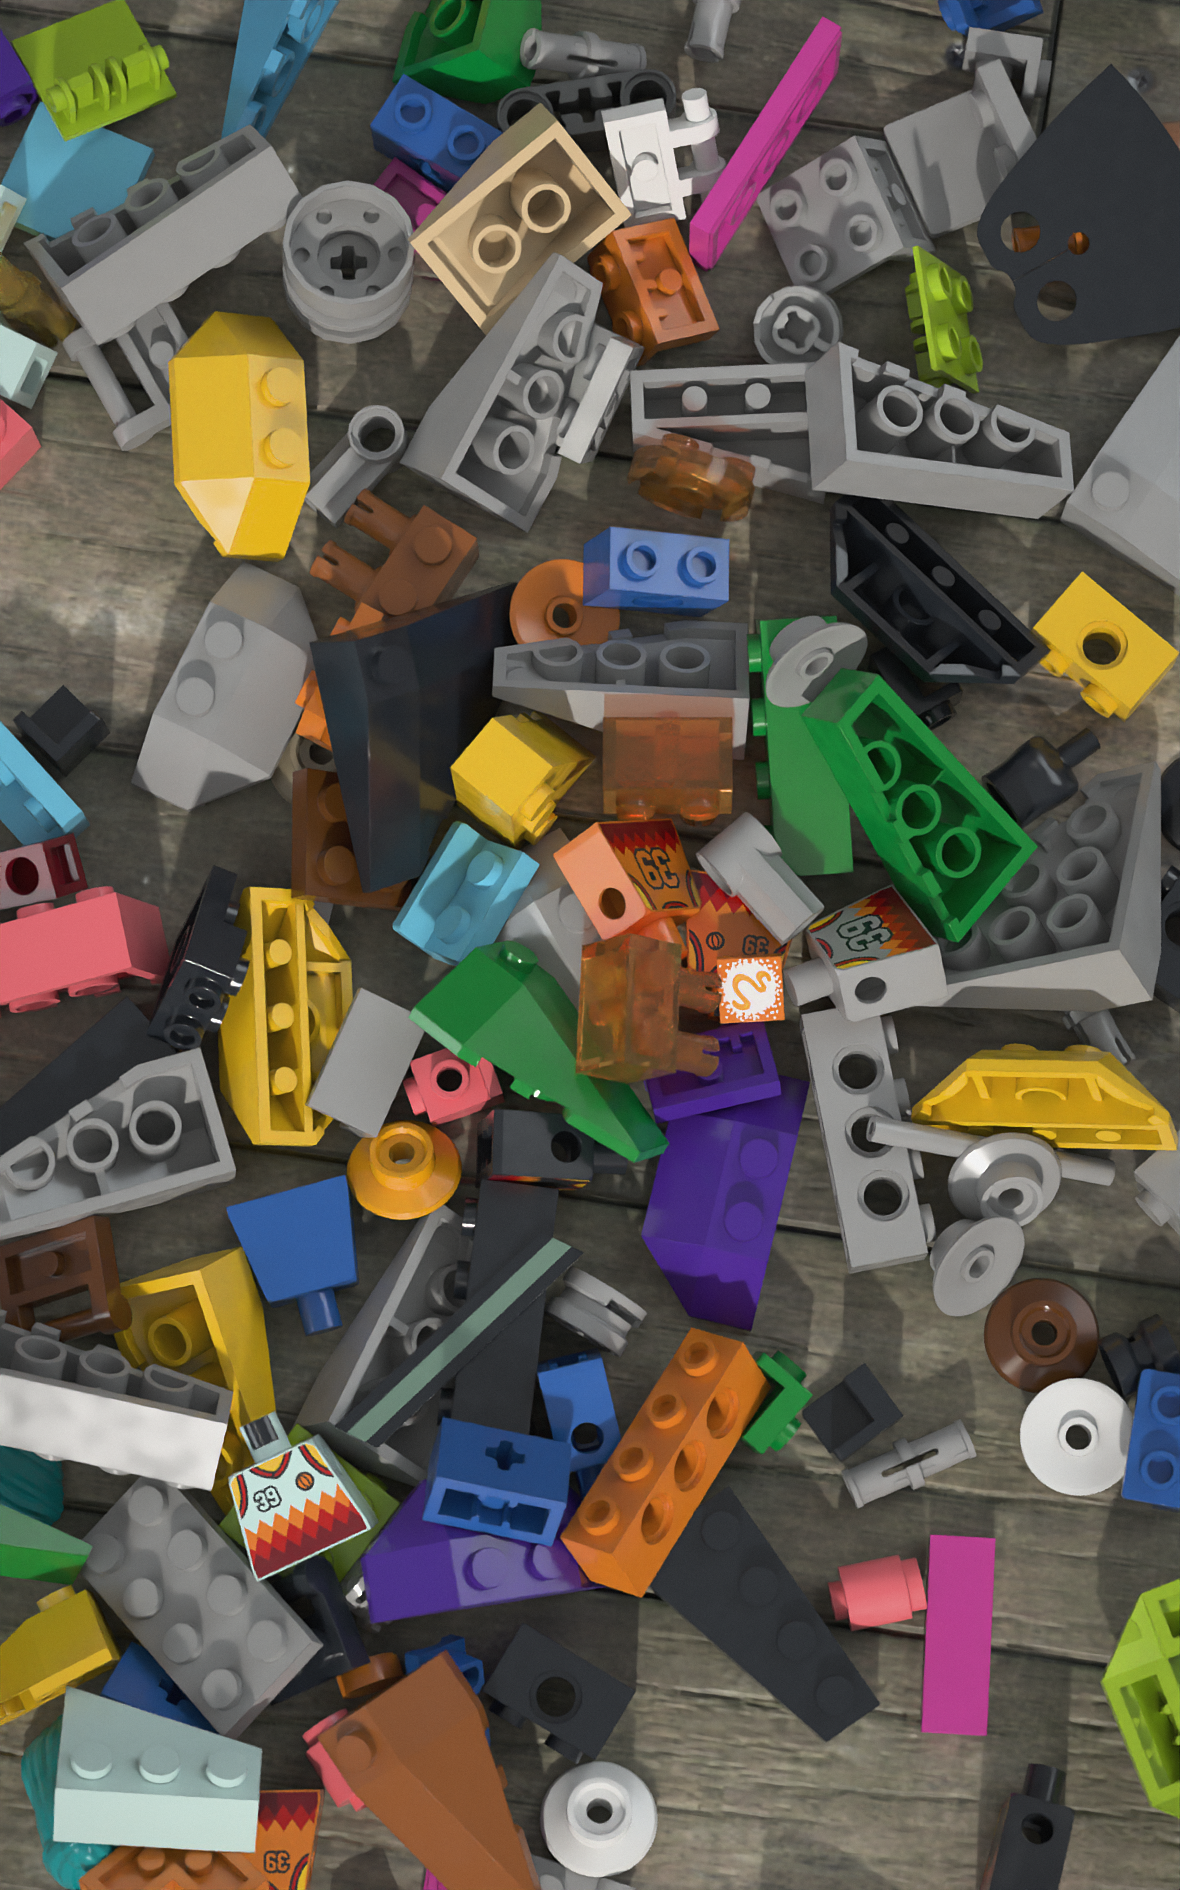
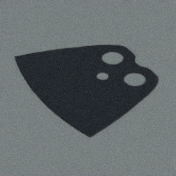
[977,64,1180,345]

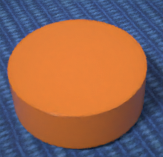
[336,1652,404,1699]

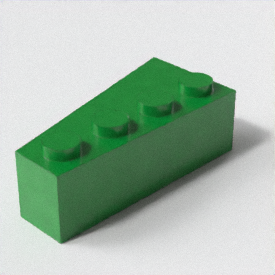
[746,614,853,876]
[801,668,1038,943]

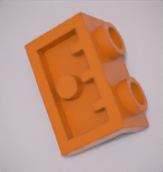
[587,218,720,366]

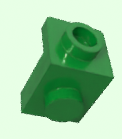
[739,1350,813,1455]

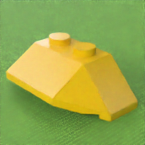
[168,311,310,562]
[218,886,353,1146]
[911,1044,1178,1150]

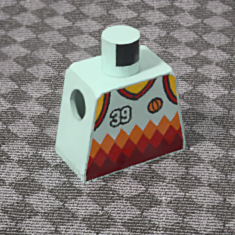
[228,1411,378,1582]

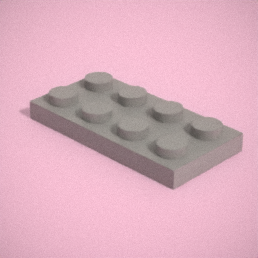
[80,1476,324,1740]

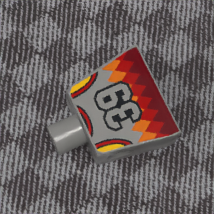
[783,884,949,1022]

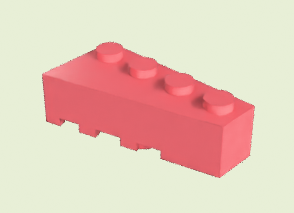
[0,886,170,1018]

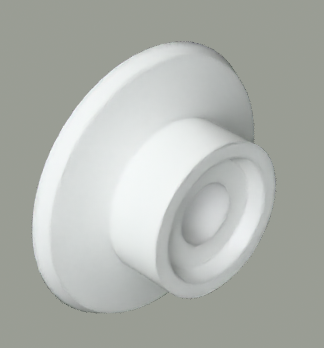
[1020,1378,1133,1496]
[540,1761,658,1877]

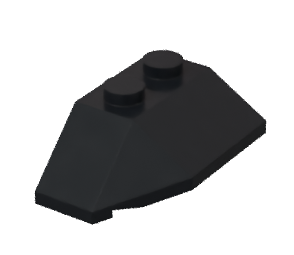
[829,494,1052,684]

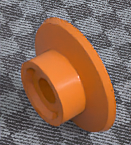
[509,559,620,645]

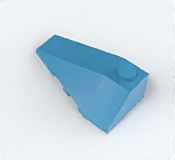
[221,0,340,139]

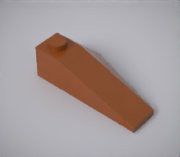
[317,1649,542,1890]

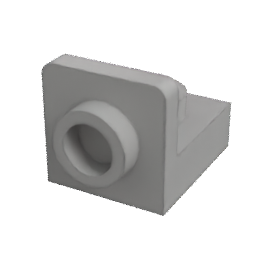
[962,27,1052,115]

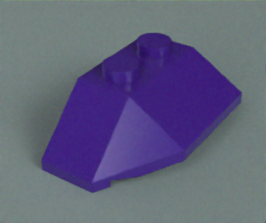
[641,1074,810,1332]
[360,1479,608,1624]

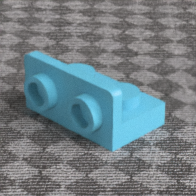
[0,721,90,846]
[393,821,540,967]

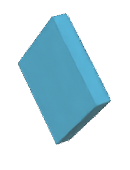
[1,101,155,242]

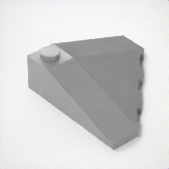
[1060,336,1180,596]
[917,761,1161,1012]

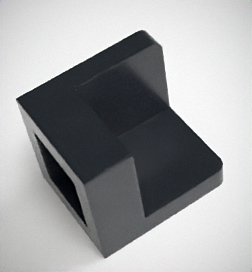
[13,685,110,777]
[802,1363,903,1466]

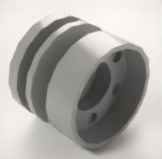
[283,180,415,344]

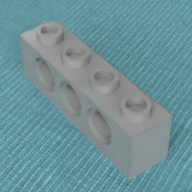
[799,1008,937,1274]

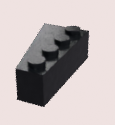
[648,1486,881,1743]

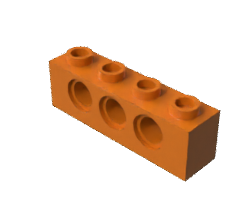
[560,1327,771,1598]

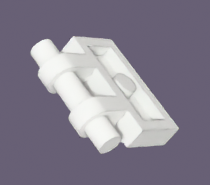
[601,88,726,228]

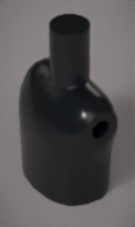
[981,728,1101,829]

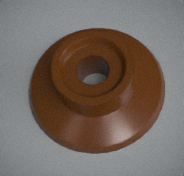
[984,1278,1100,1393]

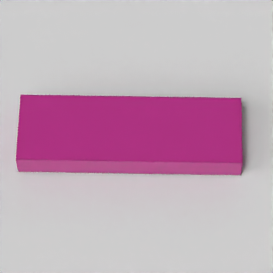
[920,1534,996,1736]

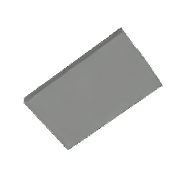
[305,988,424,1138]

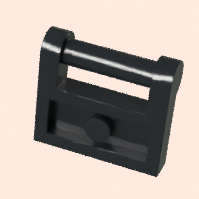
[270,1555,371,1706]

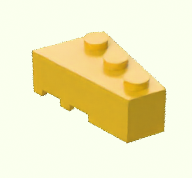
[450,710,596,850]

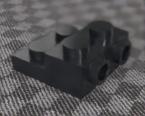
[146,865,250,1050]

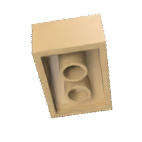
[408,102,632,335]

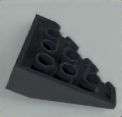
[309,582,518,893]

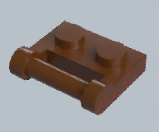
[0,1215,132,1343]

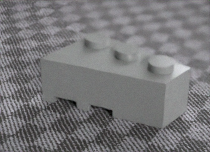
[630,362,825,504]

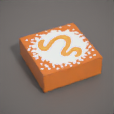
[716,953,785,1024]

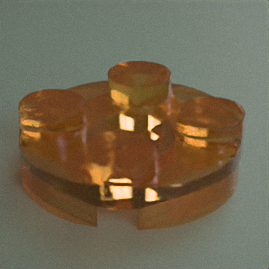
[627,433,756,522]

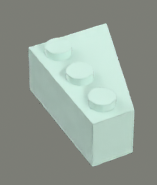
[53,1686,262,1853]

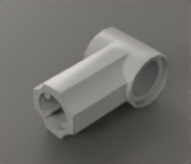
[304,405,410,529]
[696,812,824,946]

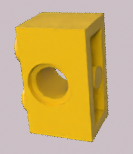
[1032,571,1180,722]

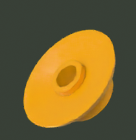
[347,1120,462,1220]

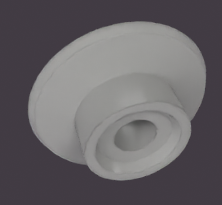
[766,616,867,707]
[948,1132,1062,1226]
[930,1216,1025,1316]

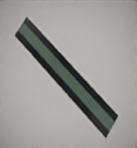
[334,1232,584,1448]

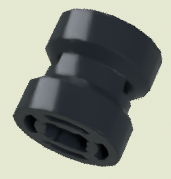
[1097,1314,1180,1399]

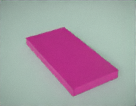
[689,16,842,272]

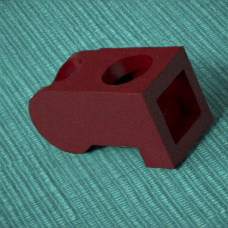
[0,833,88,910]

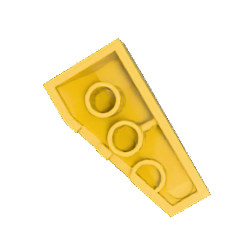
[114,1246,277,1516]
[0,1585,123,1726]

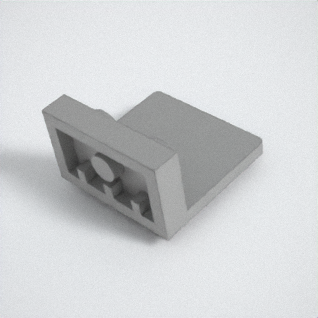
[883,59,1037,238]
[757,135,937,295]
[556,323,645,464]

